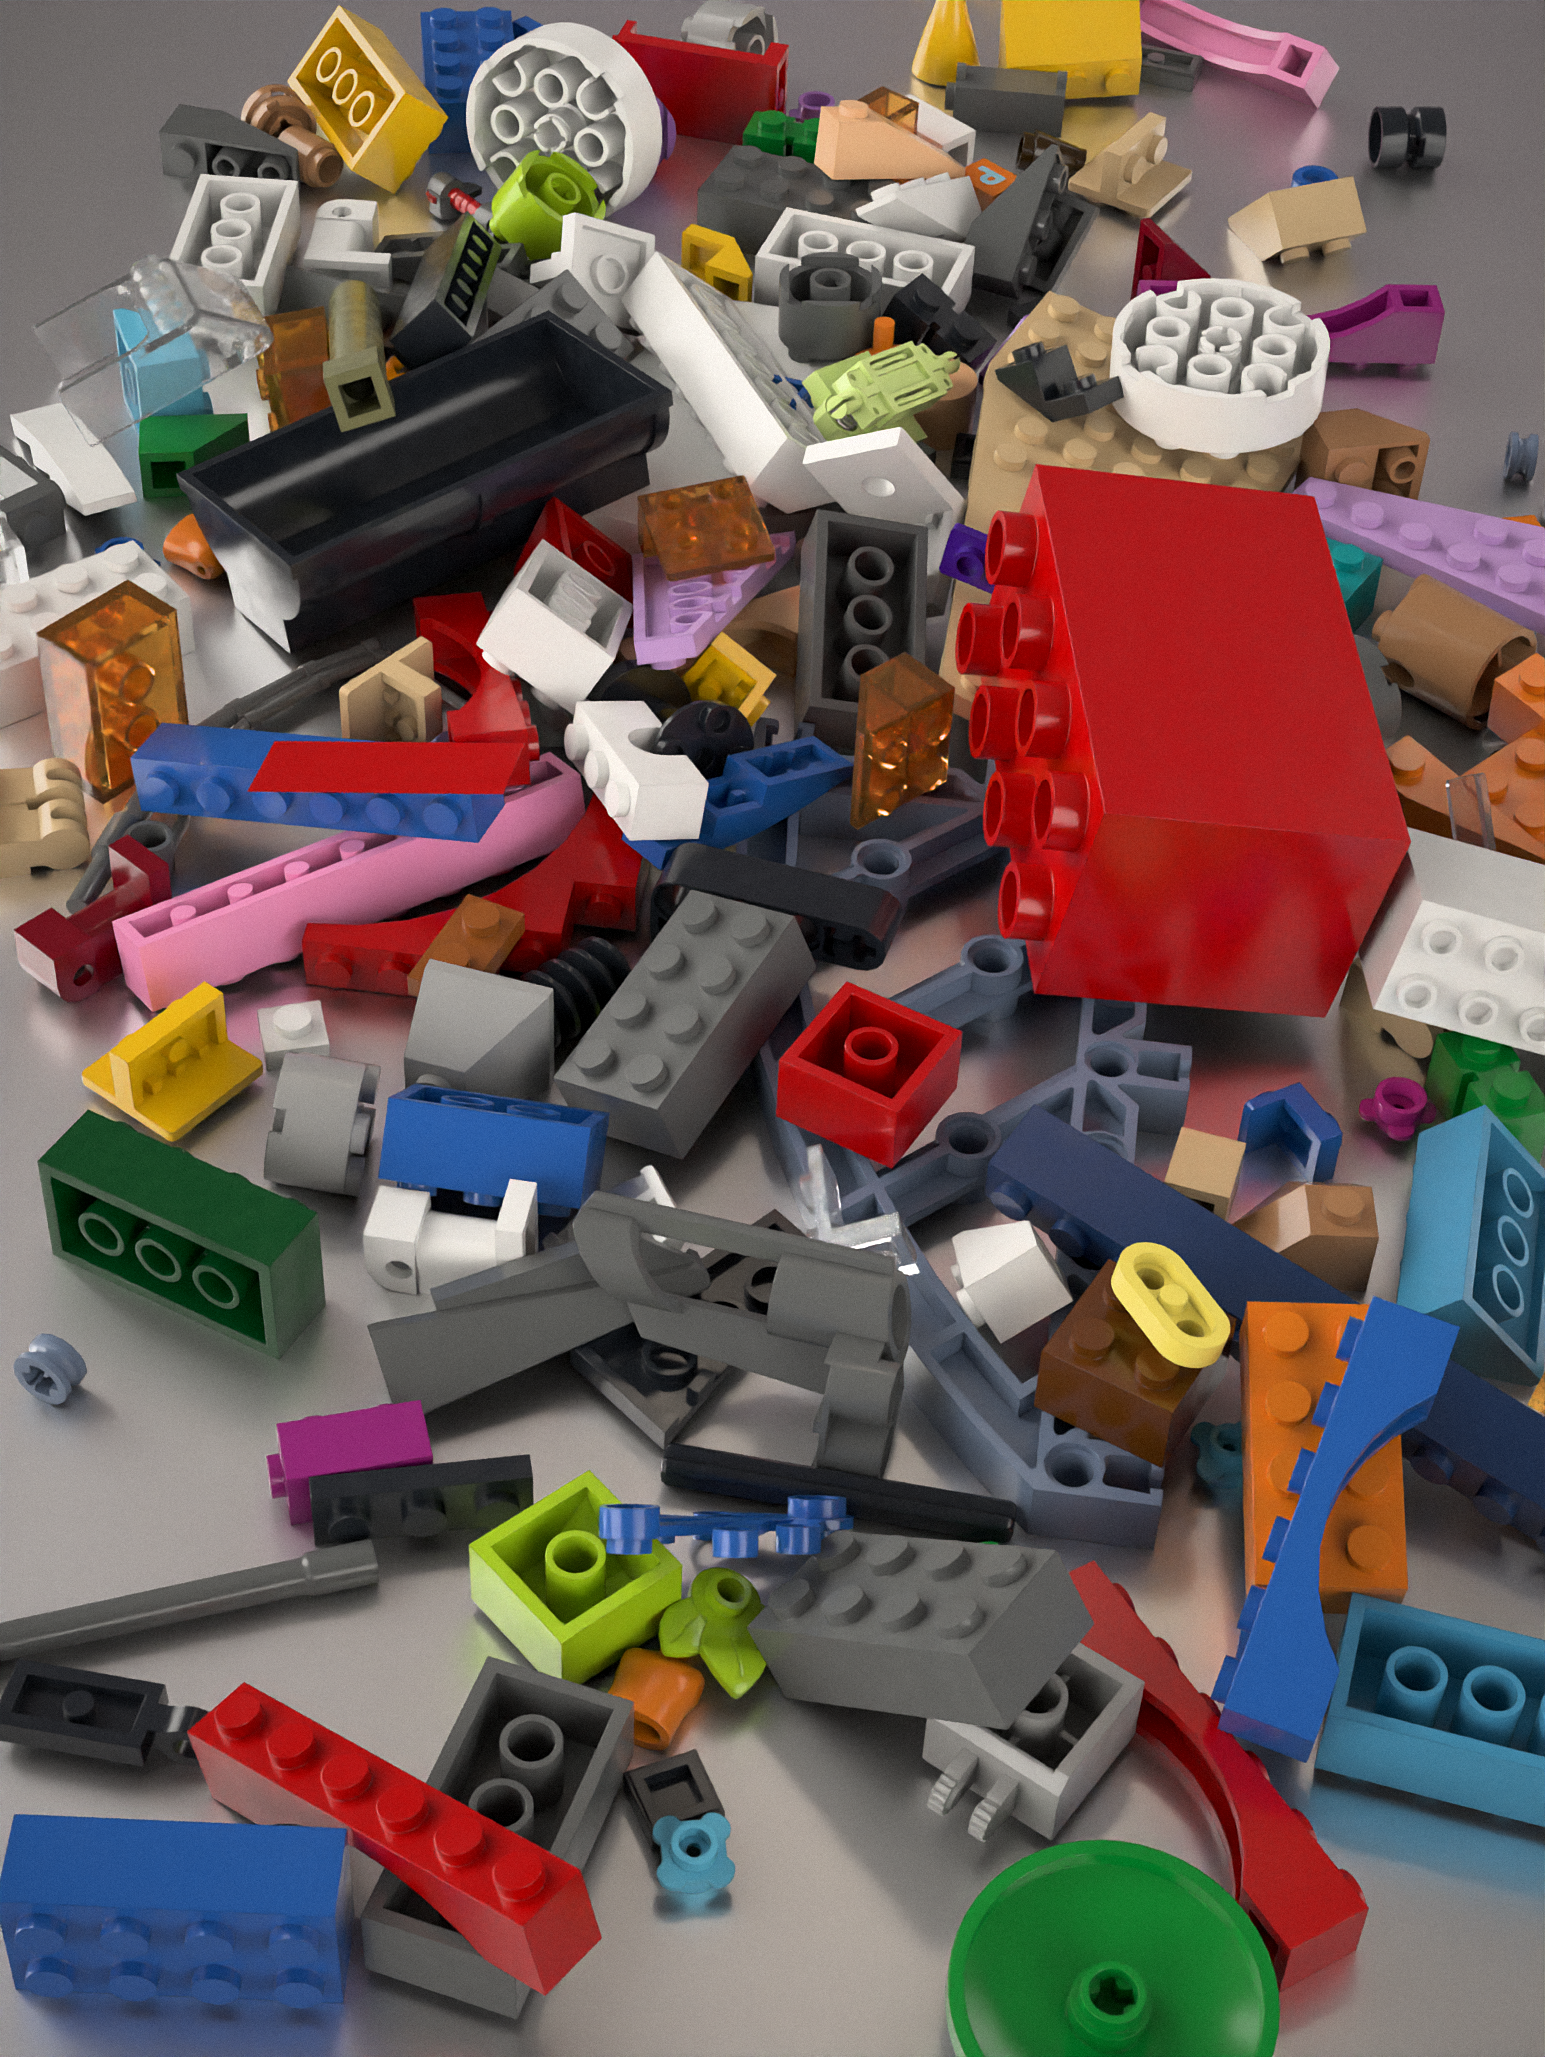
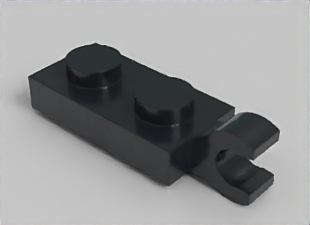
[0,1659,209,1767]

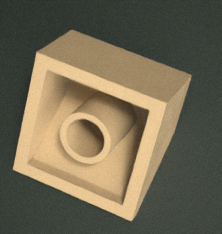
[1227,176,1367,265]

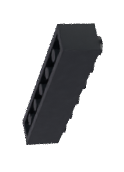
[389,211,502,371]

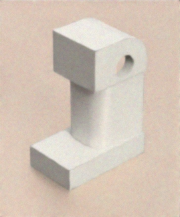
[304,199,393,290]
[363,1179,538,1295]

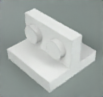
[529,212,655,337]

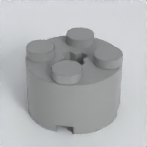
[681,0,779,55]
[264,1051,381,1197]

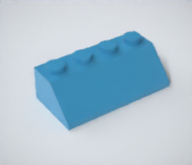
[1396,1105,1545,1387]

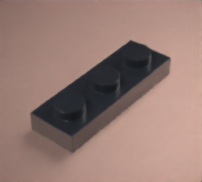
[309,1454,534,1546]

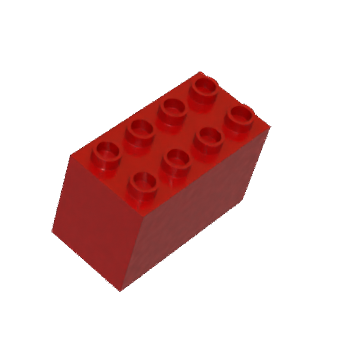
[955,464,1411,1018]

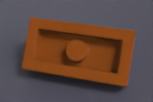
[407,894,525,997]

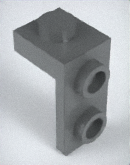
[0,445,66,559]

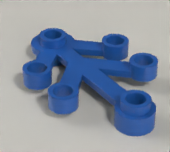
[599,1495,854,1558]

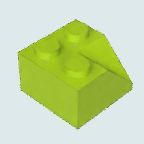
[469,1470,682,1685]

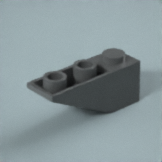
[159,104,301,194]
[964,144,1068,300]

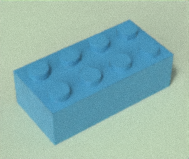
[1314,1592,1545,1827]

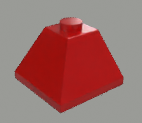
[513,496,634,628]

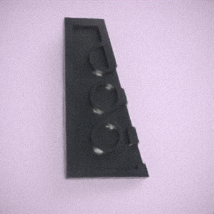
[570,1209,809,1450]

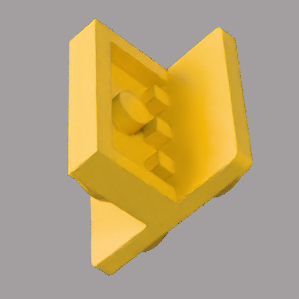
[82,981,263,1142]

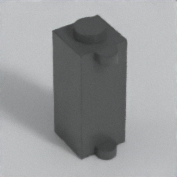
[944,62,1068,138]

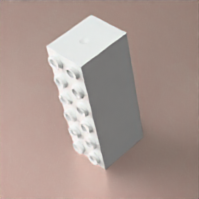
[1358,827,1545,1055]

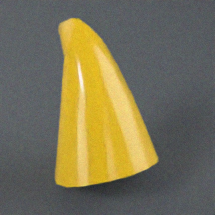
[912,0,981,86]

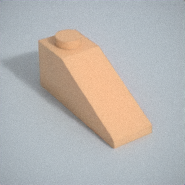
[814,100,966,180]

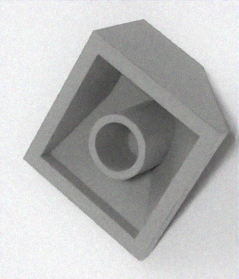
[403,959,554,1099]

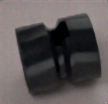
[1368,106,1447,168]

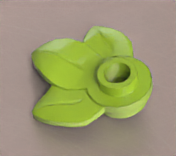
[659,1567,767,1699]

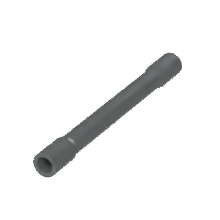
[0,1539,379,1663]

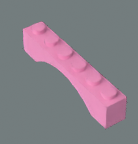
[1139,0,1339,109]

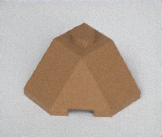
[1232,1181,1379,1292]

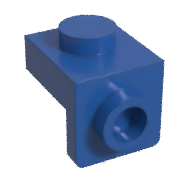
[1237,1082,1343,1182]

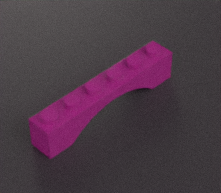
[1137,280,1445,366]

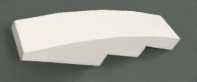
[10,403,137,516]

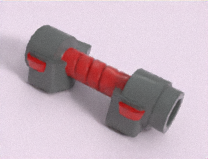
[426,171,508,244]

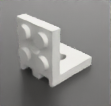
[803,427,967,618]

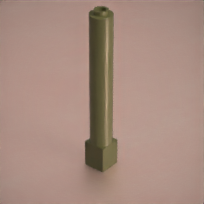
[323,280,396,432]

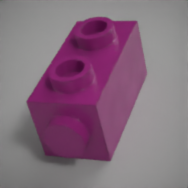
[266,1400,433,1526]

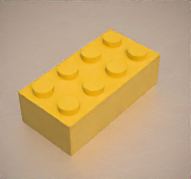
[287,5,449,194]

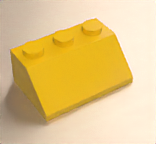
[998,0,1142,99]

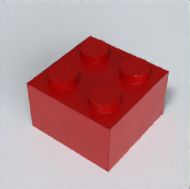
[776,981,963,1169]

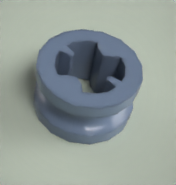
[1504,431,1539,481]
[13,1333,87,1405]

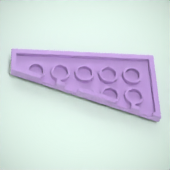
[1291,477,1545,636]
[632,531,796,670]

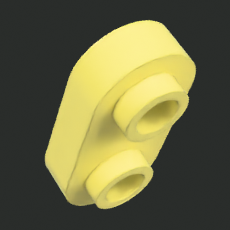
[1111,1242,1230,1368]

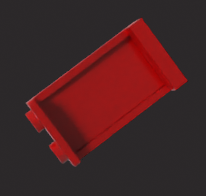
[612,20,789,146]

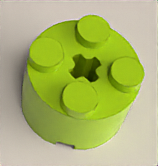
[489,150,606,260]

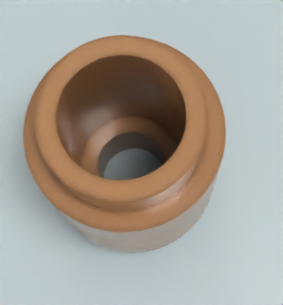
[277,125,343,188]

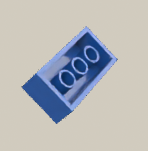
[420,7,514,154]
[0,1814,355,2008]

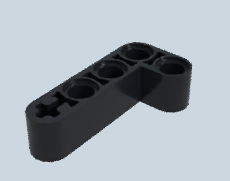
[650,843,904,971]

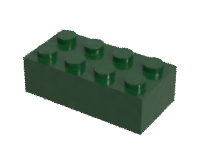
[37,1110,326,1360]

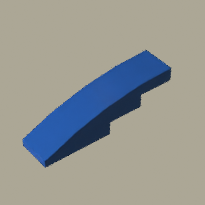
[622,736,854,871]

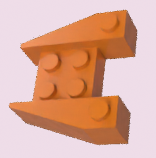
[1385,653,1545,865]

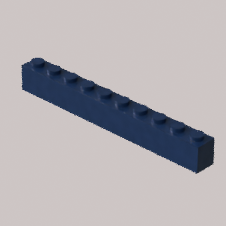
[984,1104,1545,1554]

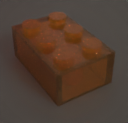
[36,579,189,805]

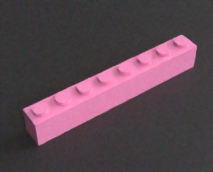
[112,752,585,1012]

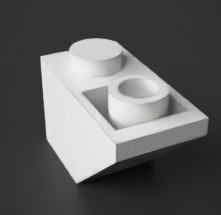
[950,1220,1073,1343]

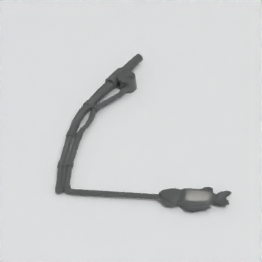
[66,638,594,914]

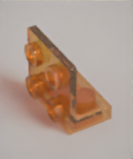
[637,475,775,582]

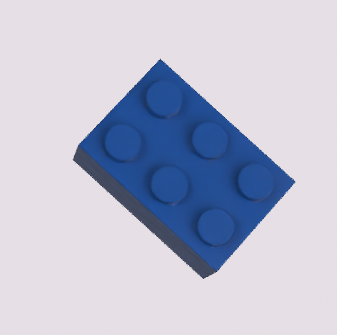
[378,1084,610,1217]

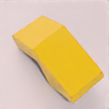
[681,224,753,302]

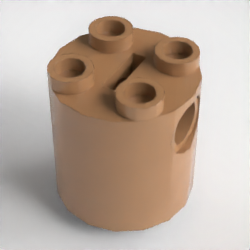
[1372,573,1537,731]

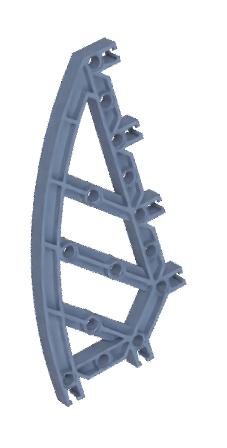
[736,717,1193,1551]

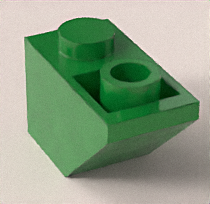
[138,413,250,498]

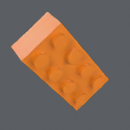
[1239,1301,1408,1614]

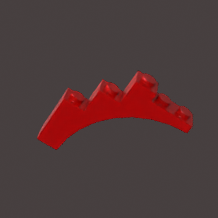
[302,793,651,997]

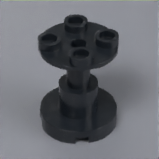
[586,659,754,780]

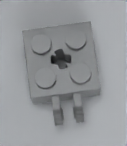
[922,1642,1145,1843]

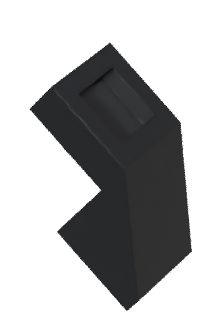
[995,341,1124,422]

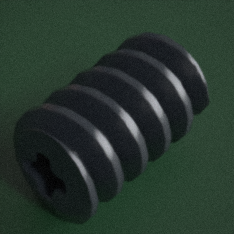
[518,936,632,1049]

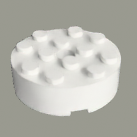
[466,22,662,220]
[1109,278,1330,459]

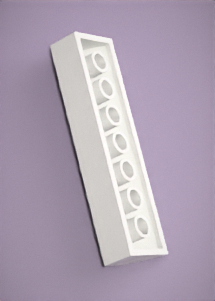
[620,251,836,514]

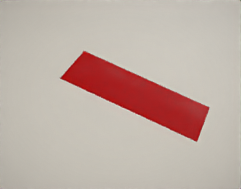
[247,741,525,794]

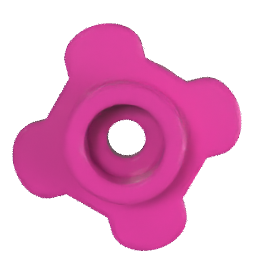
[1359,1077,1437,1141]

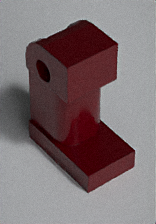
[14,834,172,1003]

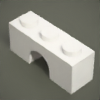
[564,701,709,841]

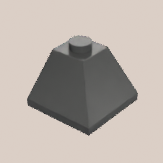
[1014,172,1100,294]

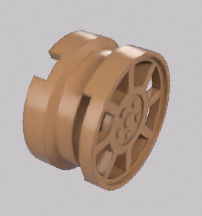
[241,84,317,138]

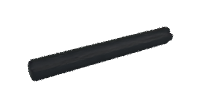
[660,1443,1017,1544]

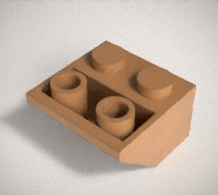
[1293,408,1430,500]

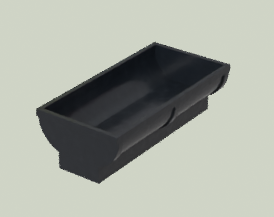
[176,310,673,654]

